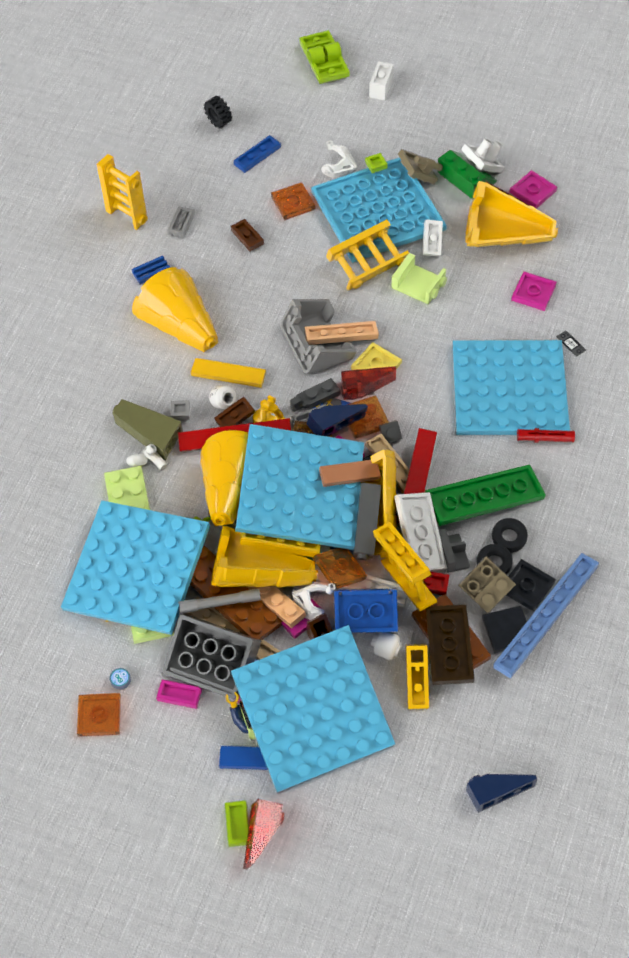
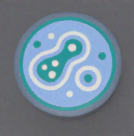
[109,668,131,690]

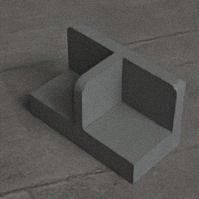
[439,529,470,573]

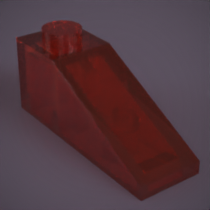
[341,366,396,400]
[243,799,284,869]

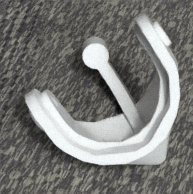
[321,140,357,178]
[292,581,336,620]

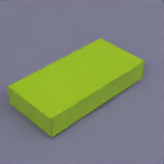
[225,800,251,847]

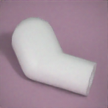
[144,444,168,470]
[127,446,149,467]

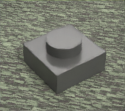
[378,420,403,443]

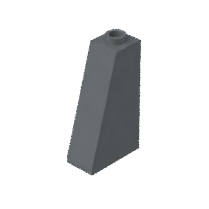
[353,483,381,561]

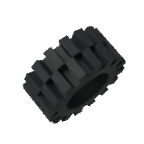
[204,95,232,128]

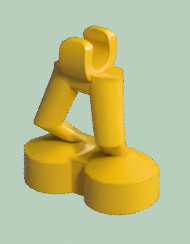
[253,395,285,423]

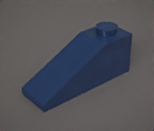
[307,404,368,437]
[466,774,537,813]

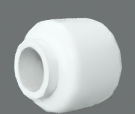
[209,385,237,410]
[371,632,403,660]

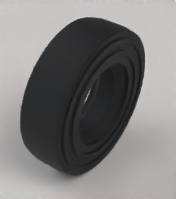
[492,518,528,553]
[477,544,513,575]

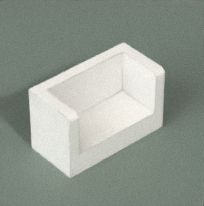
[369,61,394,101]

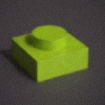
[365,153,388,174]

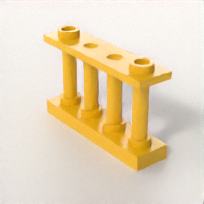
[97,154,148,230]
[326,219,409,290]
[373,522,437,611]

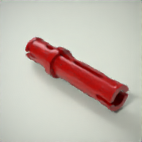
[517,428,575,443]

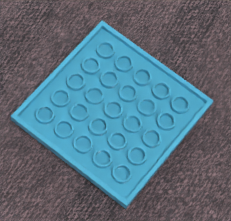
[311,157,447,263]
[452,340,570,435]
[235,424,364,550]
[61,501,210,635]
[230,625,395,792]

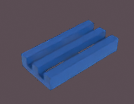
[132,255,170,284]

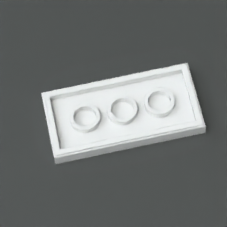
[394,492,447,571]

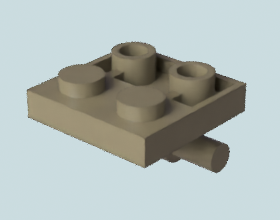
[398,149,443,184]
[458,556,516,613]

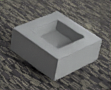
[170,400,190,420]

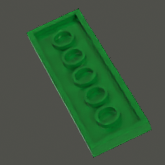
[425,464,546,526]

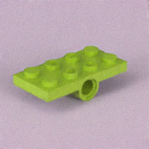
[299,30,350,84]

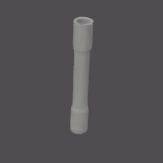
[178,588,261,614]

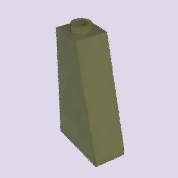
[112,399,183,460]

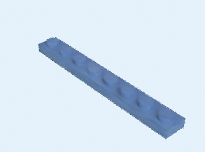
[493,553,599,679]

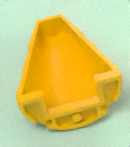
[465,181,558,247]
[132,267,218,352]
[200,430,248,526]
[360,449,397,558]
[211,526,318,587]

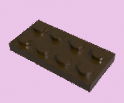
[425,605,475,685]

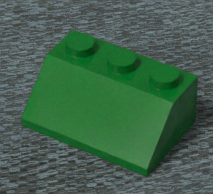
[437,150,497,200]

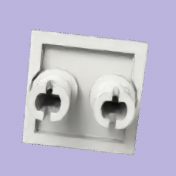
[461,138,505,173]

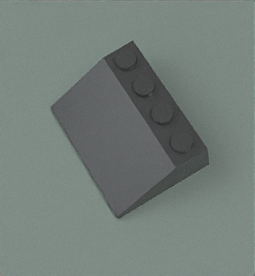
[162,614,262,700]

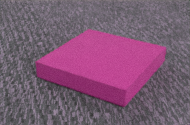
[509,170,558,209]
[511,271,557,311]

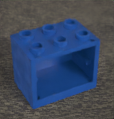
[334,588,398,633]

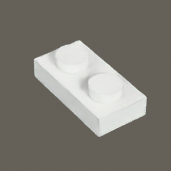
[423,220,443,257]

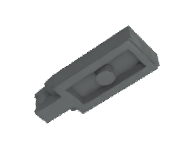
[290,378,341,412]

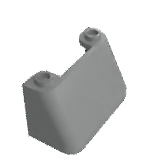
[281,299,357,373]

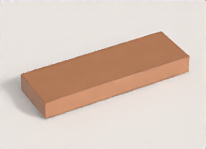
[319,460,381,487]

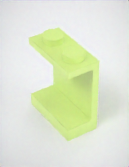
[391,253,447,304]

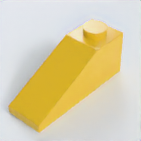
[405,644,429,709]

